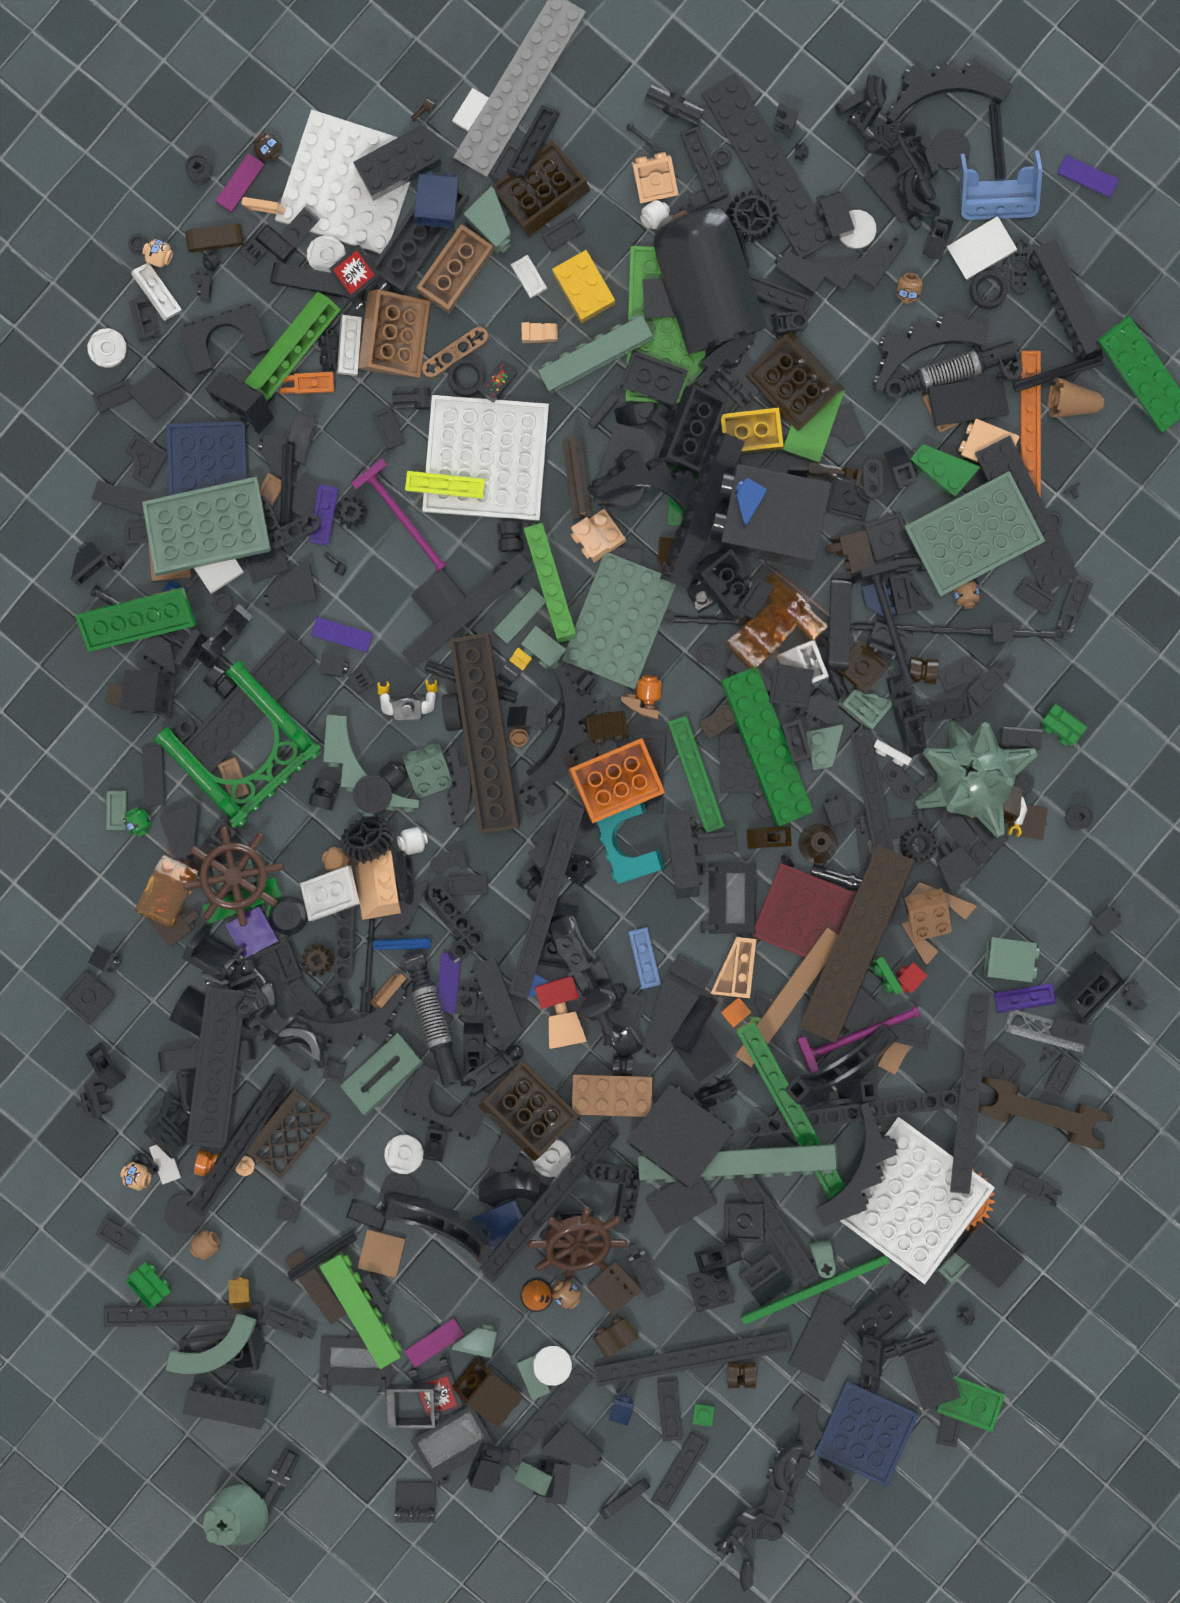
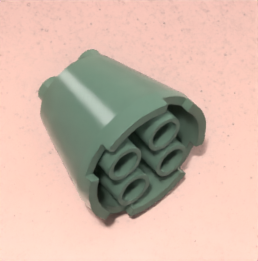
[203,1484,268,1546]

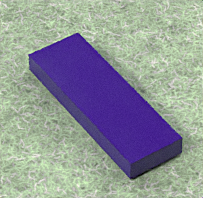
[1057,155,1119,198]
[309,484,339,546]
[311,617,373,653]
[437,953,461,1014]
[994,983,1056,1013]

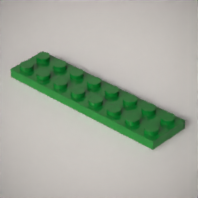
[720,666,813,827]

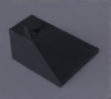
[71,542,108,586]

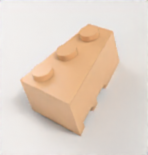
[710,937,756,998]

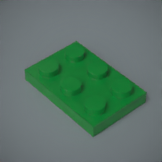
[870,956,903,995]

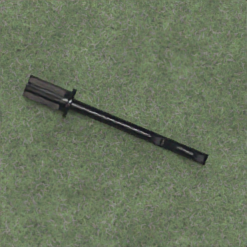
[359,918,375,1013]

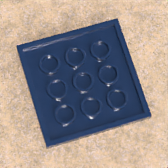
[166,421,247,496]
[814,1381,919,1487]

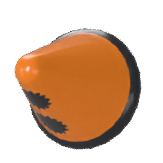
[520,1278,553,1312]

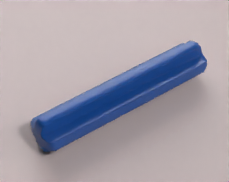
[373,938,431,950]

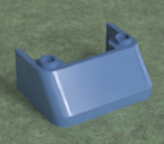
[959,150,1043,220]

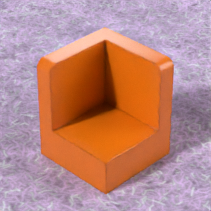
[720,997,751,1028]

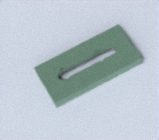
[340,1033,423,1116]

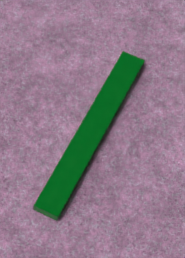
[741,1254,890,1325]

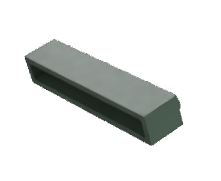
[538,315,655,394]

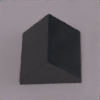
[169,986,205,1037]

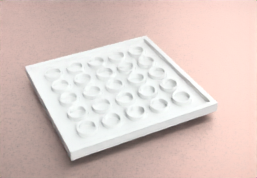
[275,109,412,255]
[422,395,549,521]
[840,1117,995,1284]

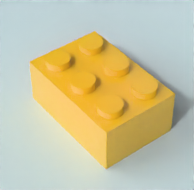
[552,250,615,324]
[720,408,784,455]

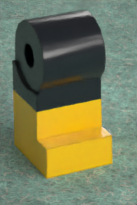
[497,648,532,687]

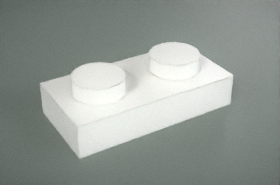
[873,739,912,766]

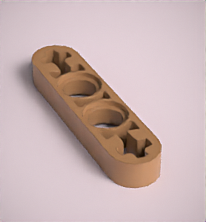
[422,327,488,379]

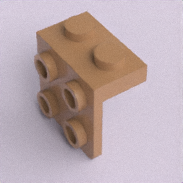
[904,888,952,941]

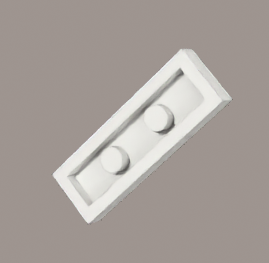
[131,263,182,321]
[337,315,362,376]

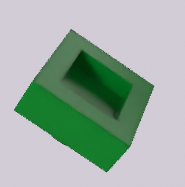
[692,1403,715,1427]

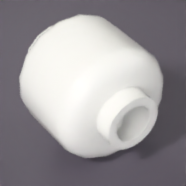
[640,200,670,229]
[397,827,428,855]

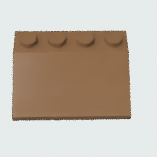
[358,289,430,378]

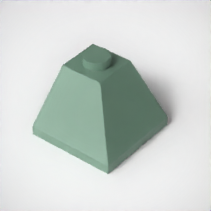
[452,1324,497,1358]

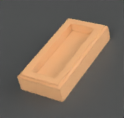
[241,197,286,215]

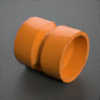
[194,1149,220,1176]

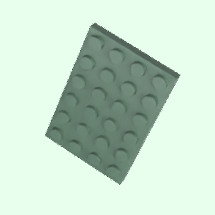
[904,471,1045,596]
[142,477,271,576]
[562,553,676,690]

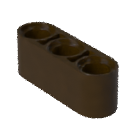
[185,224,244,252]

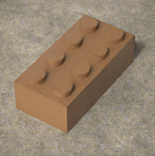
[416,224,494,314]
[572,1074,652,1117]

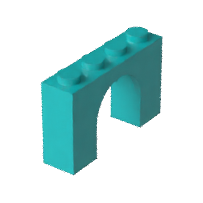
[595,802,666,884]

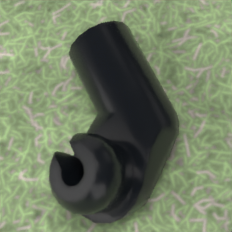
[132,1152,159,1174]

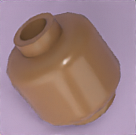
[322,847,353,872]
[190,1230,220,1260]

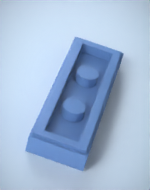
[628,927,661,989]

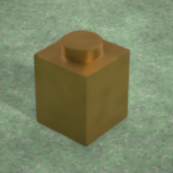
[229,1277,251,1310]

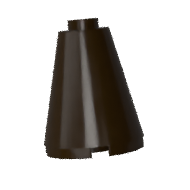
[798,824,838,863]

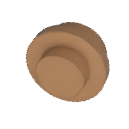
[509,728,529,747]

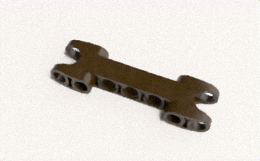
[978,1077,1113,1149]

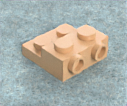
[632,152,678,203]
[570,509,626,563]

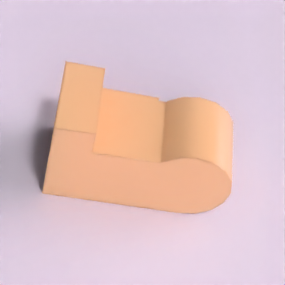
[522,322,558,344]

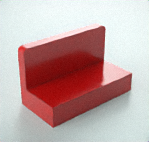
[535,976,579,1009]

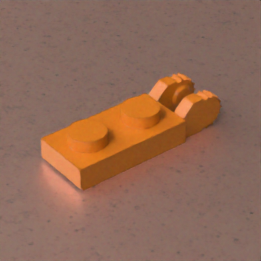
[280,372,334,394]

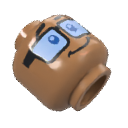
[896,273,923,303]
[953,581,981,609]
[552,1280,581,1310]

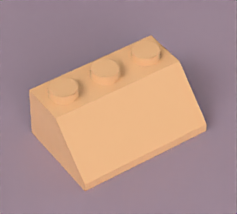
[355,851,401,920]

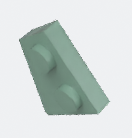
[841,690,892,730]
[805,724,843,771]

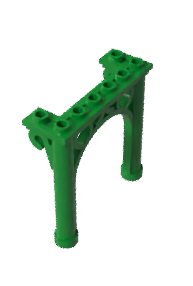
[153,659,321,828]

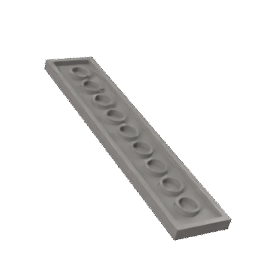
[453,0,586,178]

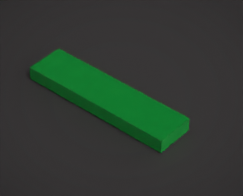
[202,878,282,924]

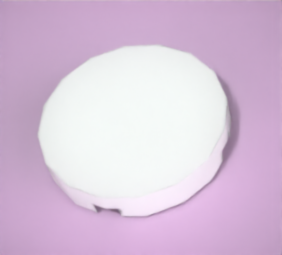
[839,210,876,249]
[307,235,346,273]
[87,328,127,368]
[384,1135,424,1174]
[532,1139,571,1177]
[532,1346,572,1386]

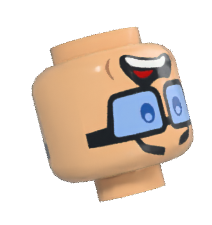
[142,239,173,268]
[121,1162,152,1191]

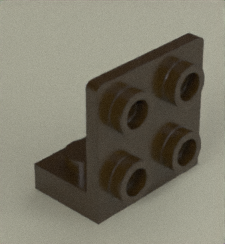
[587,1260,643,1315]

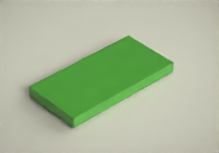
[782,390,845,463]

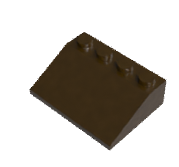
[492,141,590,237]
[746,332,845,431]
[478,1060,579,1161]

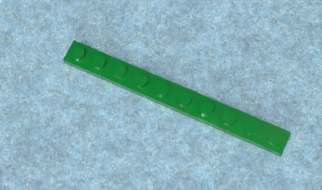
[736,1020,845,1198]

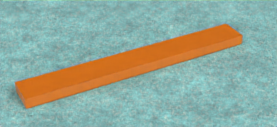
[1020,351,1041,498]

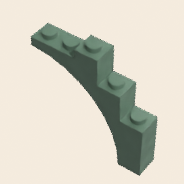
[323,715,420,817]

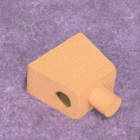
[549,1002,587,1049]

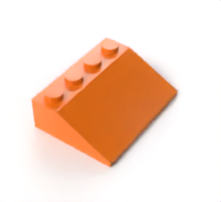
[568,738,665,823]

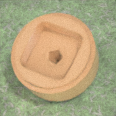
[235,1156,255,1176]

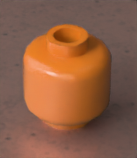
[636,675,662,705]

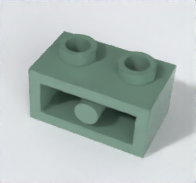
[521,626,567,670]

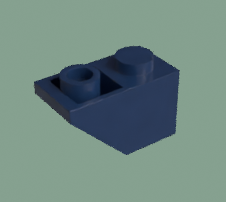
[861,582,896,621]
[609,1393,635,1426]

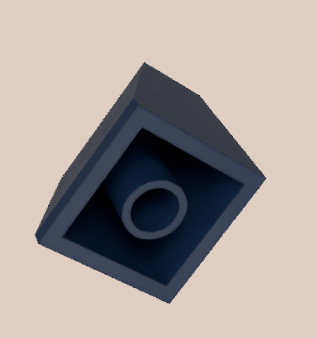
[414,172,459,228]
[472,1198,523,1252]

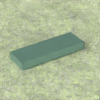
[493,588,546,645]

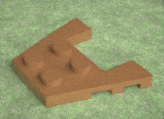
[901,882,977,965]

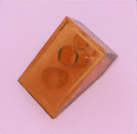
[135,855,199,928]

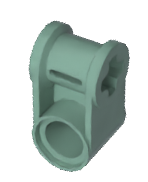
[810,1239,836,1278]

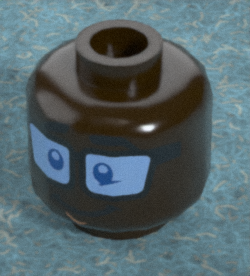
[253,132,282,161]

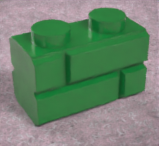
[1040,704,1087,747]
[124,1262,171,1310]

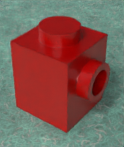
[896,962,928,993]

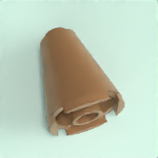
[1047,378,1104,417]

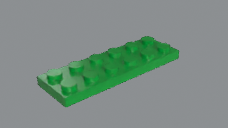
[1097,316,1180,433]
[75,587,196,652]

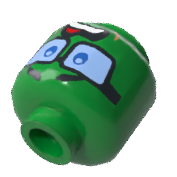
[123,807,152,837]

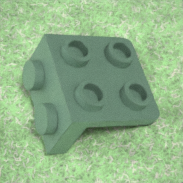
[402,743,453,798]

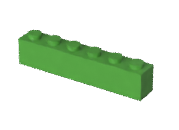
[244,291,341,400]
[524,523,577,643]
[320,1252,403,1369]

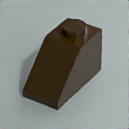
[747,827,792,849]

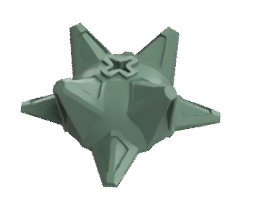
[915,720,1038,838]

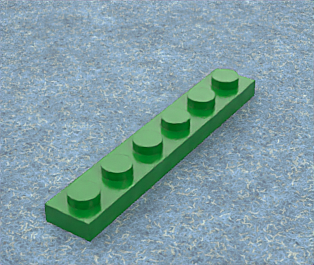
[668,716,725,833]

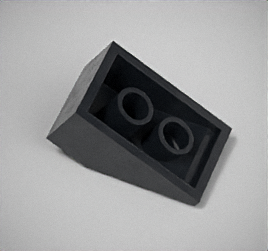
[538,903,579,969]

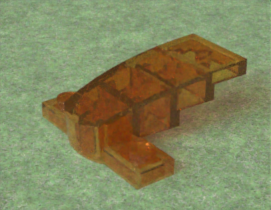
[726,573,828,671]

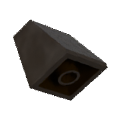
[452,1357,523,1427]

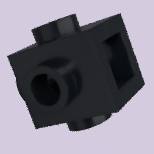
[565,854,598,886]

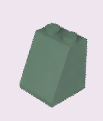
[464,186,511,255]
[983,937,1039,982]

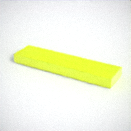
[405,471,485,499]

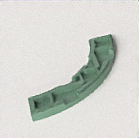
[166,1314,257,1374]

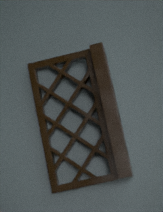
[562,434,592,520]
[246,1087,331,1179]

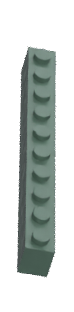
[638,1144,838,1184]

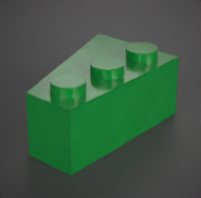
[910,444,980,500]

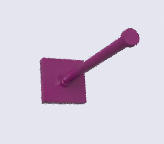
[351,459,446,571]
[796,1006,920,1074]

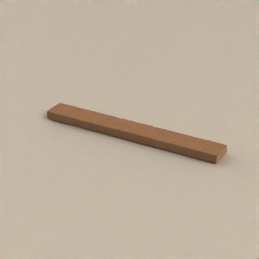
[735,927,838,1067]

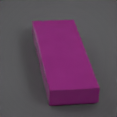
[215,153,265,213]
[404,1318,465,1368]

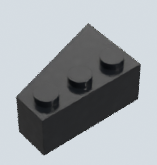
[205,372,274,434]

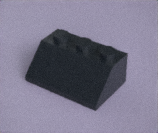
[1054,951,1125,1024]

